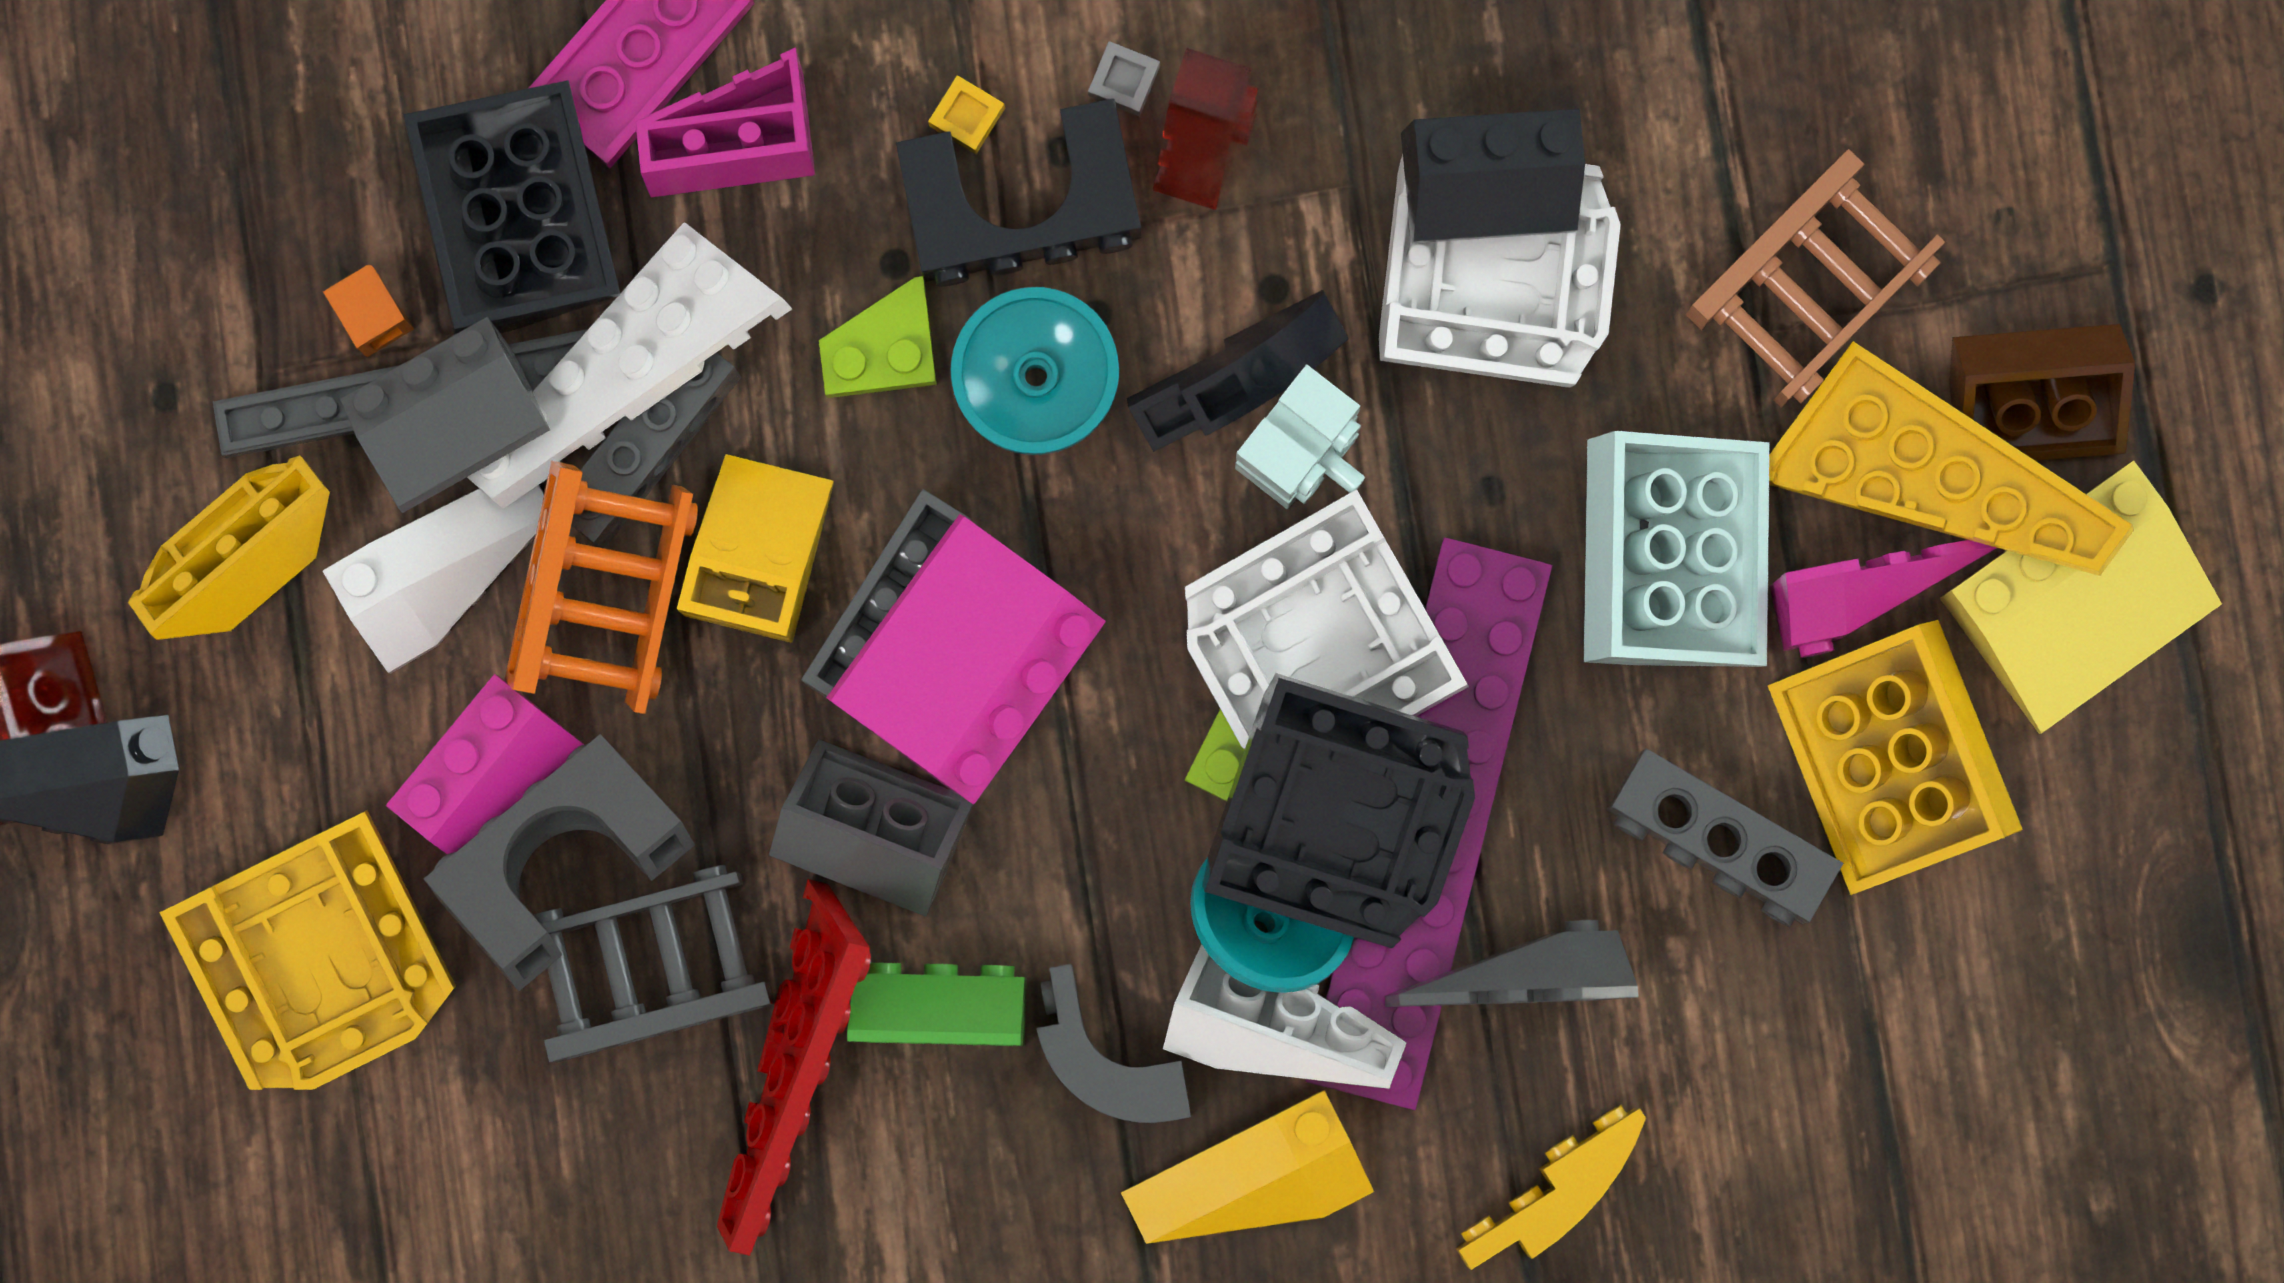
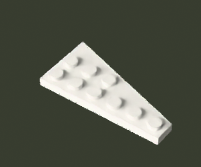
[467,222,792,509]

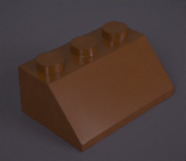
[1949,324,2135,461]

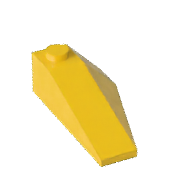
[1121,1090,1374,1244]

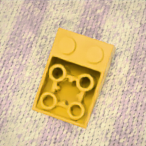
[677,454,834,643]

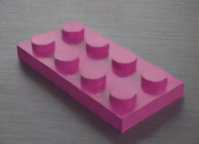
[529,0,755,168]

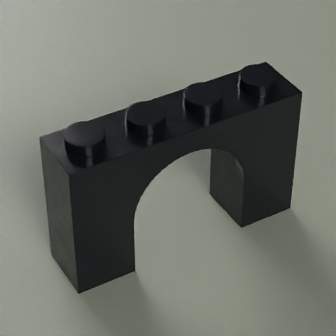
[896,98,1142,287]

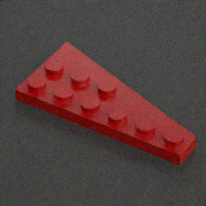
[717,879,871,1256]

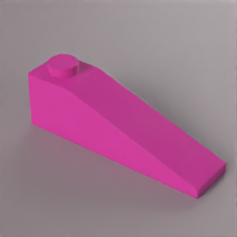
[1770,540,1997,658]

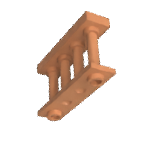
[1686,149,1945,408]

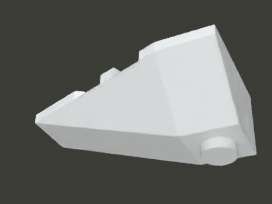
[323,485,544,674]
[1163,944,1406,1089]

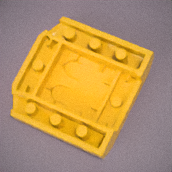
[159,810,456,1090]

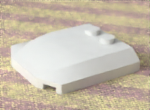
[1379,153,1621,388]
[1185,489,1469,749]

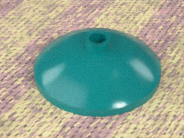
[951,287,1119,455]
[1190,857,1354,993]

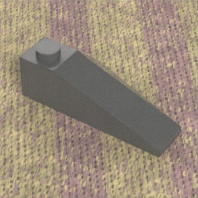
[1385,920,1638,1007]

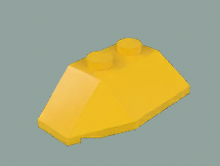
[128,455,330,640]

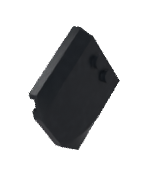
[1202,673,1475,948]

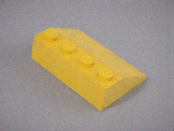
[1768,620,2023,895]

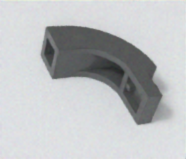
[1037,964,1191,1123]

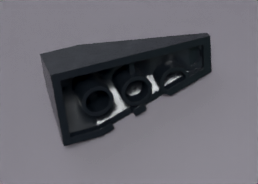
[0,715,179,844]

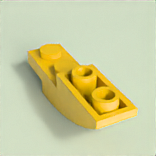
[1456,1105,1646,1270]

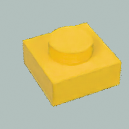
[928,75,1005,154]

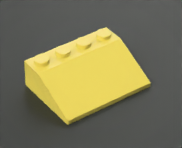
[1940,461,2222,734]

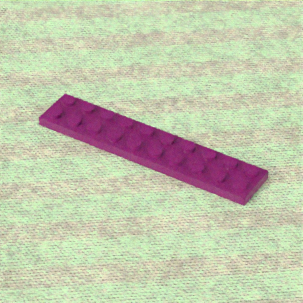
[1305,537,1552,1110]

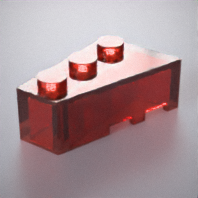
[1153,48,1259,210]

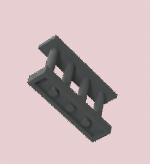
[533,865,775,1063]

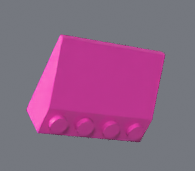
[826,514,1106,805]

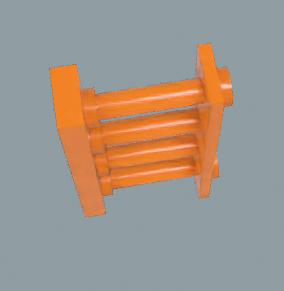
[504,460,698,714]

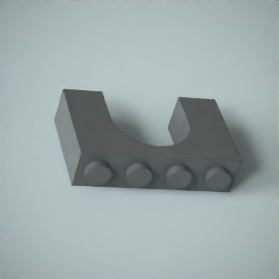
[424,734,695,991]

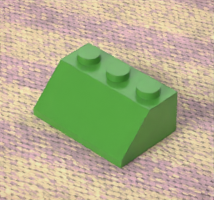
[847,963,1027,1046]

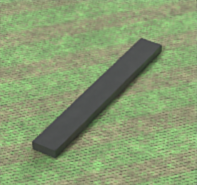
[212,329,588,458]

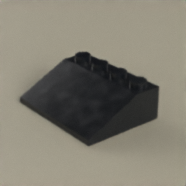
[403,80,620,335]

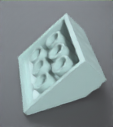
[1584,431,1770,667]

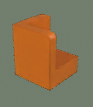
[323,265,414,357]

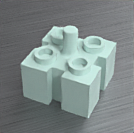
[1235,364,1365,510]

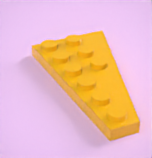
[1769,341,2134,576]

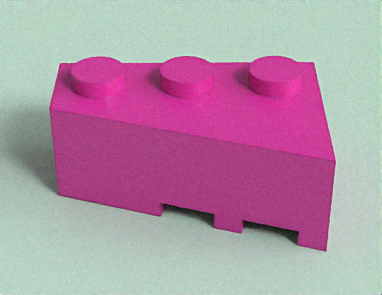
[635,47,815,198]

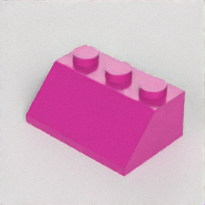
[386,674,584,855]

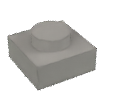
[1088,41,1160,117]

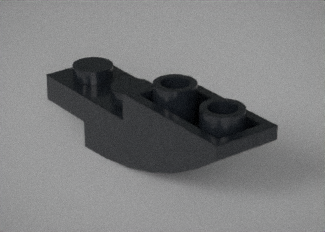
[1126,290,1349,452]

